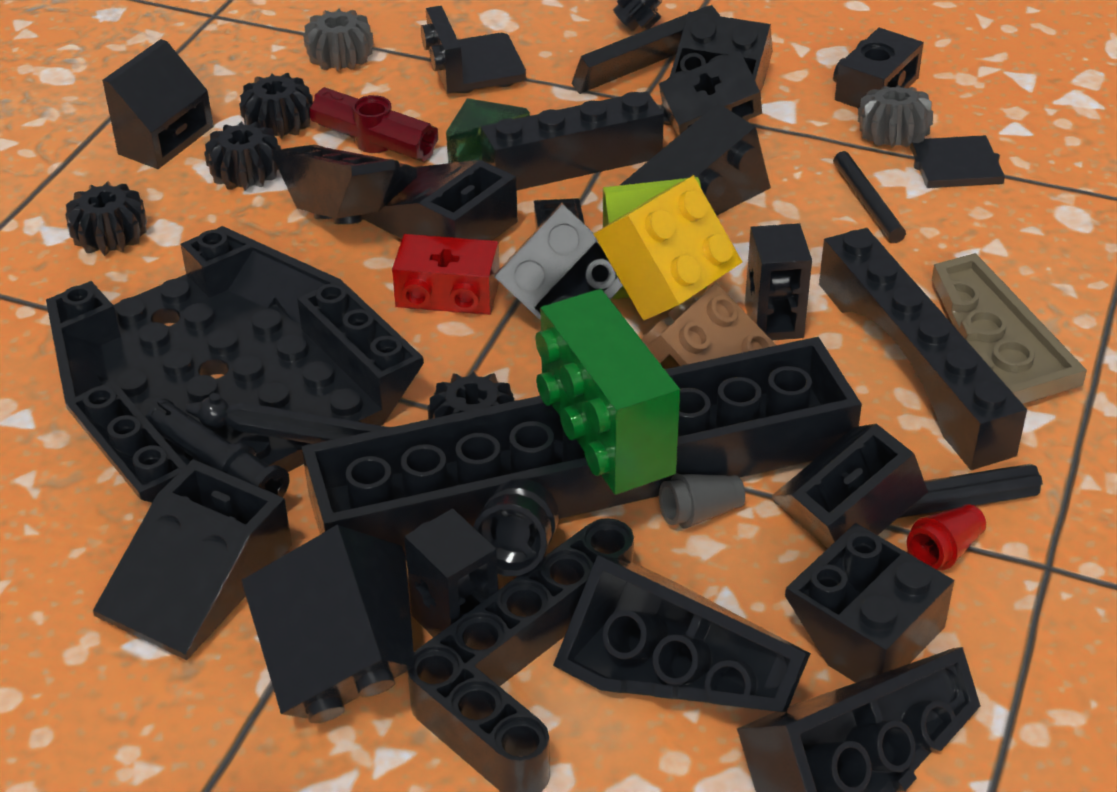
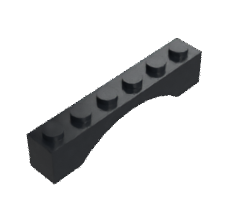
[819,228,1027,470]

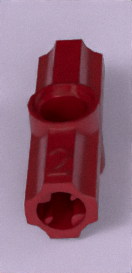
[309,87,438,162]

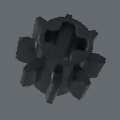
[613,0,662,31]

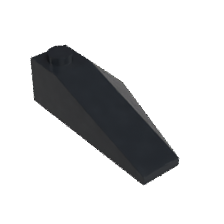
[553,555,811,712]
[737,647,981,792]

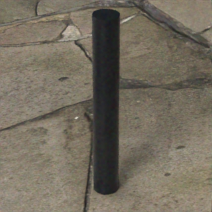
[833,151,906,243]

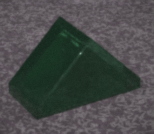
[446,98,530,163]

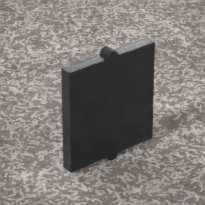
[910,135,1005,188]

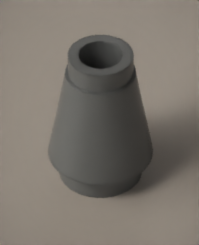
[659,474,745,528]

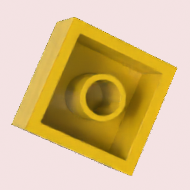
[594,175,742,321]

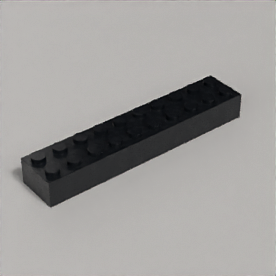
[301,336,862,554]

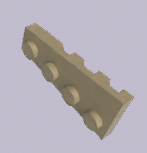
[932,253,1087,404]

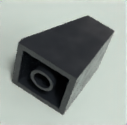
[241,525,415,723]

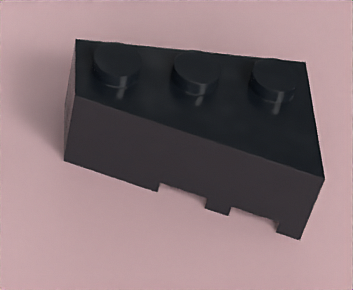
[620,103,771,216]

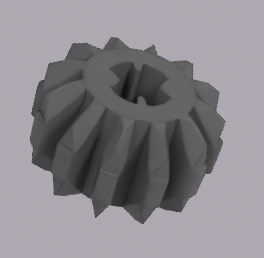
[303,8,374,71]
[858,85,934,148]

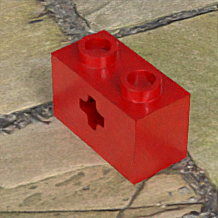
[392,234,500,315]

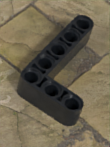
[407,518,634,792]

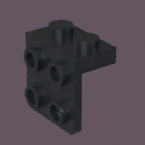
[421,6,526,94]

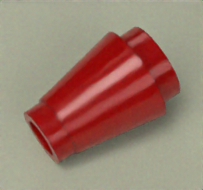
[906,504,986,570]

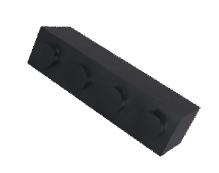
[481,91,664,190]

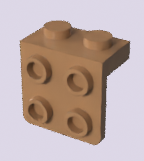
[641,282,776,366]

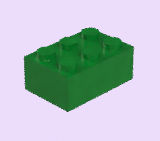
[535,289,680,495]

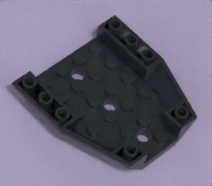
[46,226,424,503]

